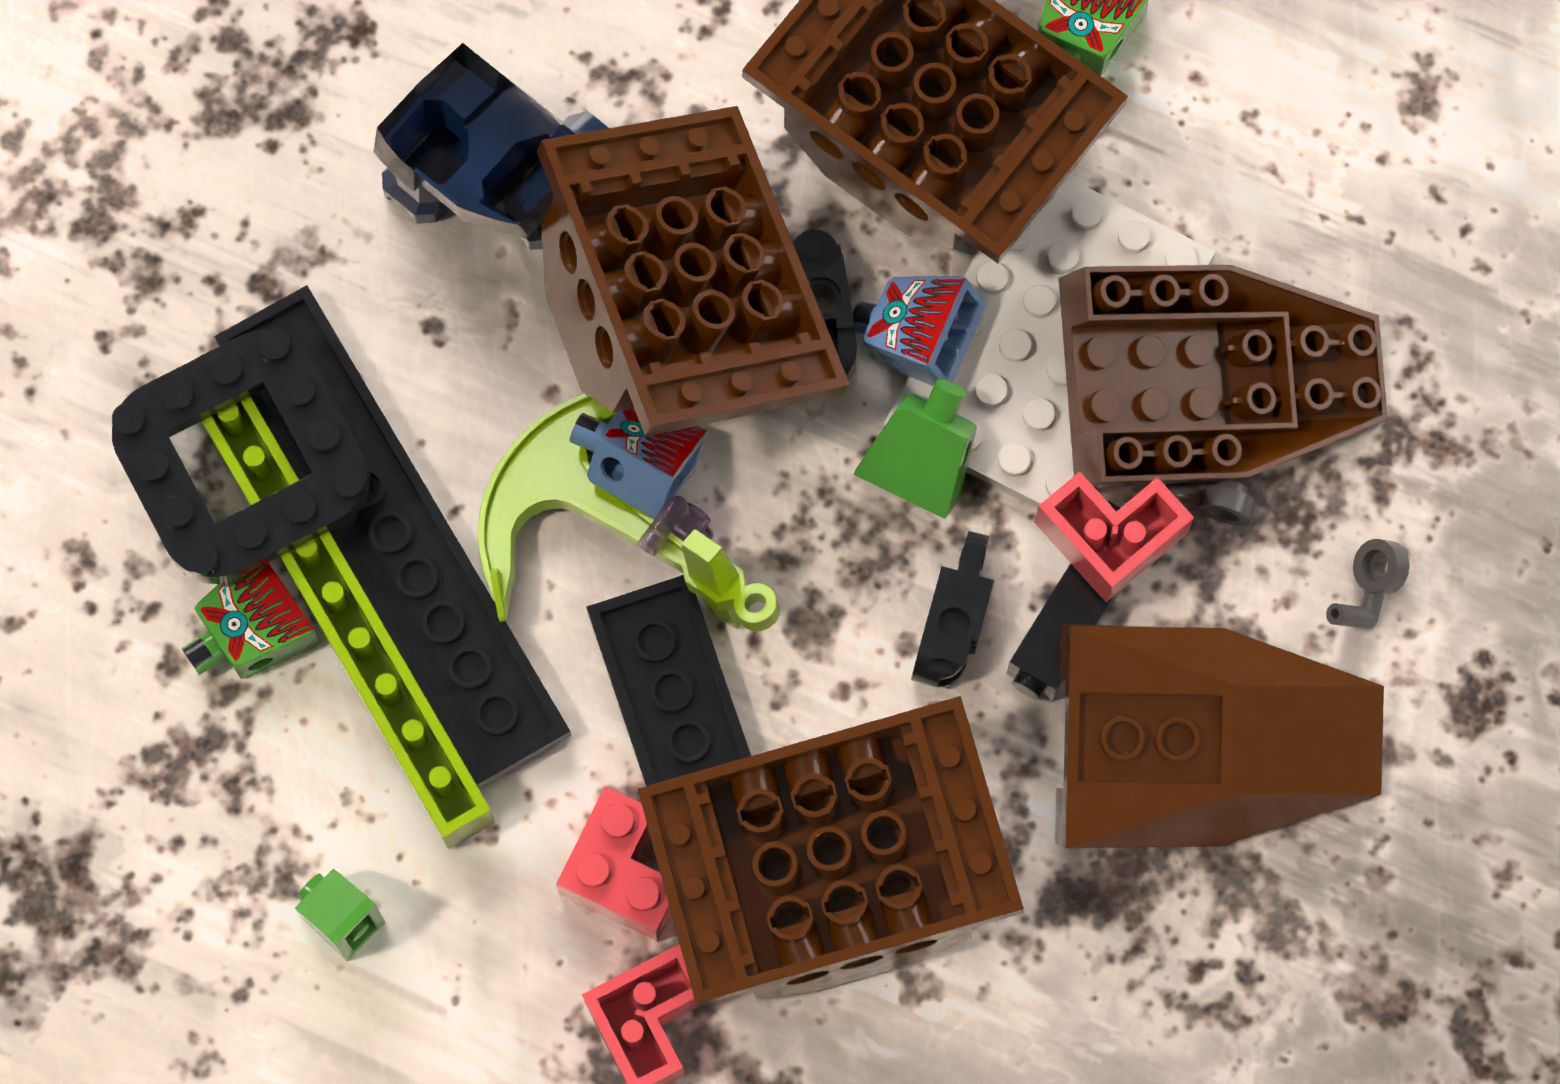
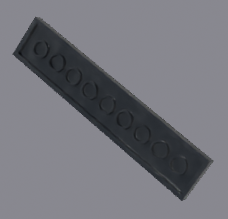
[214,285,572,789]

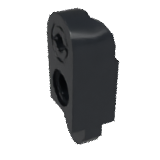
[793,229,857,381]
[911,531,994,687]

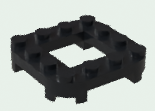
[112,328,371,587]

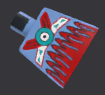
[852,276,987,386]
[570,408,707,520]

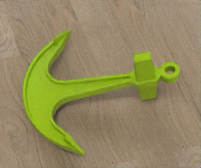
[478,393,780,631]

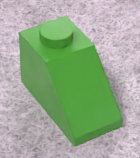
[294,868,385,961]

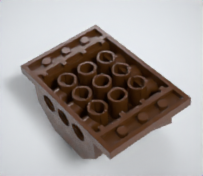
[742,0,1128,264]
[537,106,850,436]
[638,696,1024,1006]

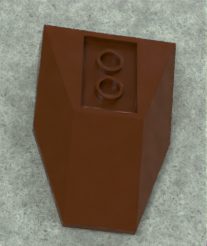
[1058,265,1388,489]
[1055,624,1384,848]

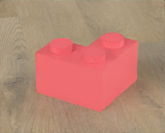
[1034,472,1194,602]
[556,786,671,942]
[582,944,698,1084]

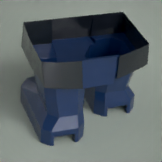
[373,43,608,250]

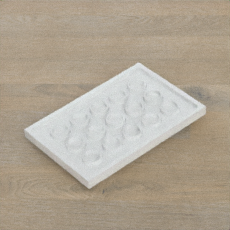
[883,177,1216,508]

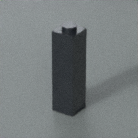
[1006,501,1120,702]

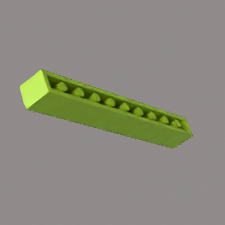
[201,396,495,849]

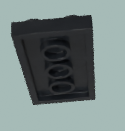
[586,575,751,786]

